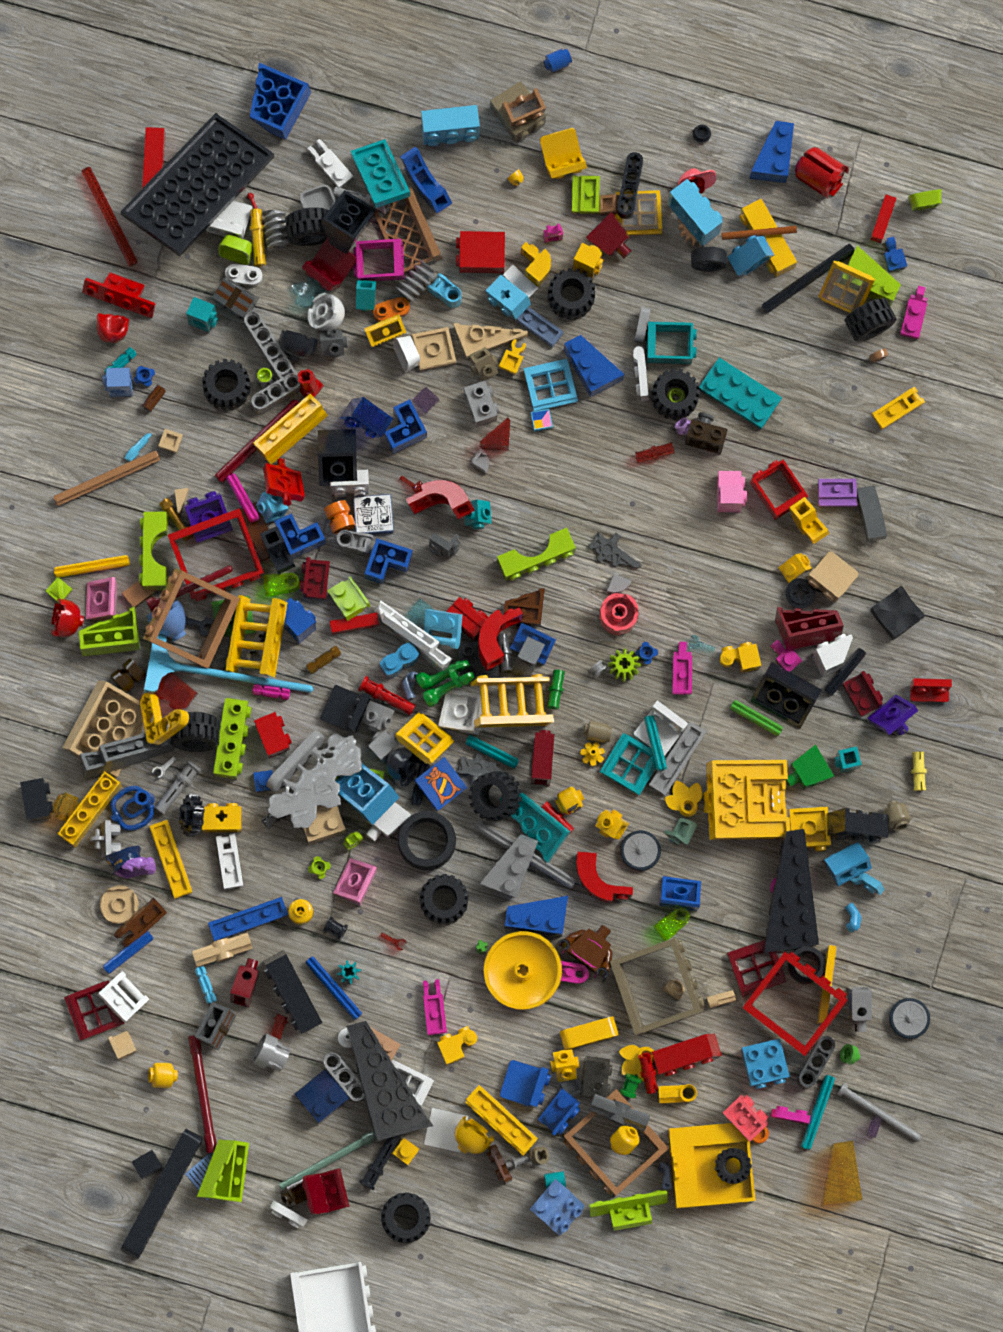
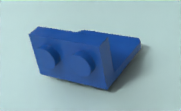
[500,1060,551,1109]

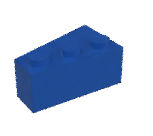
[563,335,625,398]
[504,896,568,937]

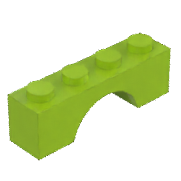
[139,512,168,590]
[496,528,576,581]

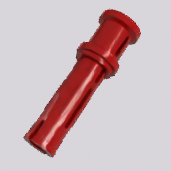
[358,676,416,716]

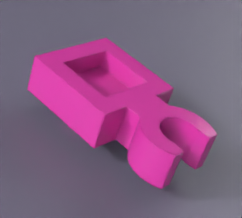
[543,223,563,243]

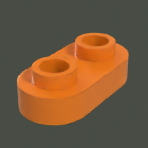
[373,297,410,322]

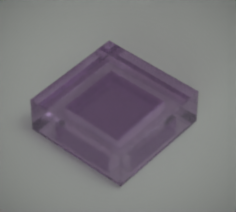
[413,387,439,414]
[867,1117,882,1139]

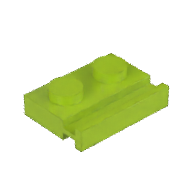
[572,175,600,214]
[327,576,371,621]

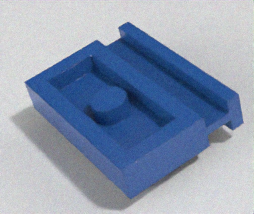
[510,623,557,665]

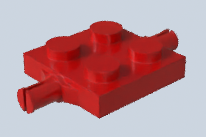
[263,458,305,506]

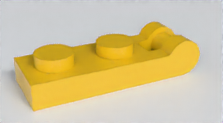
[871,387,925,430]

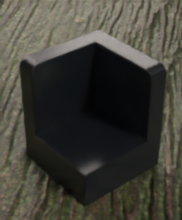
[132,1150,163,1180]

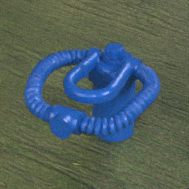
[110,785,155,831]

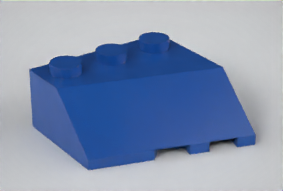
[250,63,311,140]

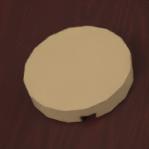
[100,885,139,925]

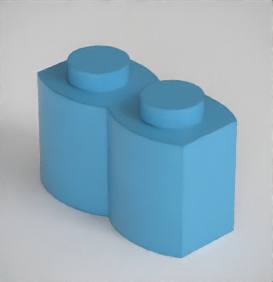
[380,643,419,679]

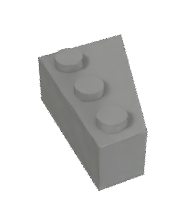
[480,834,538,898]

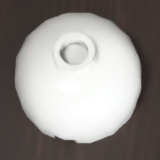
[308,293,345,332]

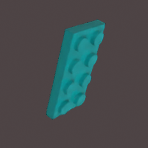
[350,139,411,208]
[699,357,782,430]

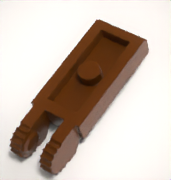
[114,897,167,947]

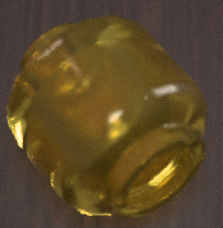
[53,792,80,822]

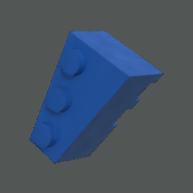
[749,121,794,183]

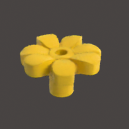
[580,742,605,766]

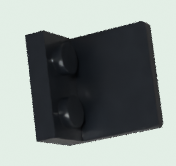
[320,685,370,734]

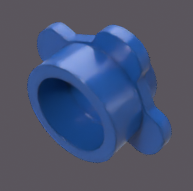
[134,366,155,387]
[635,642,658,665]

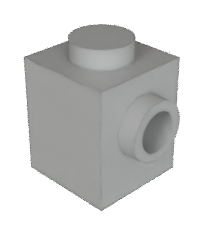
[368,730,398,763]

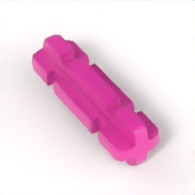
[252,684,290,700]

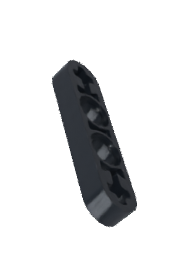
[617,152,643,219]

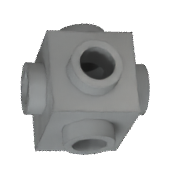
[362,701,395,733]

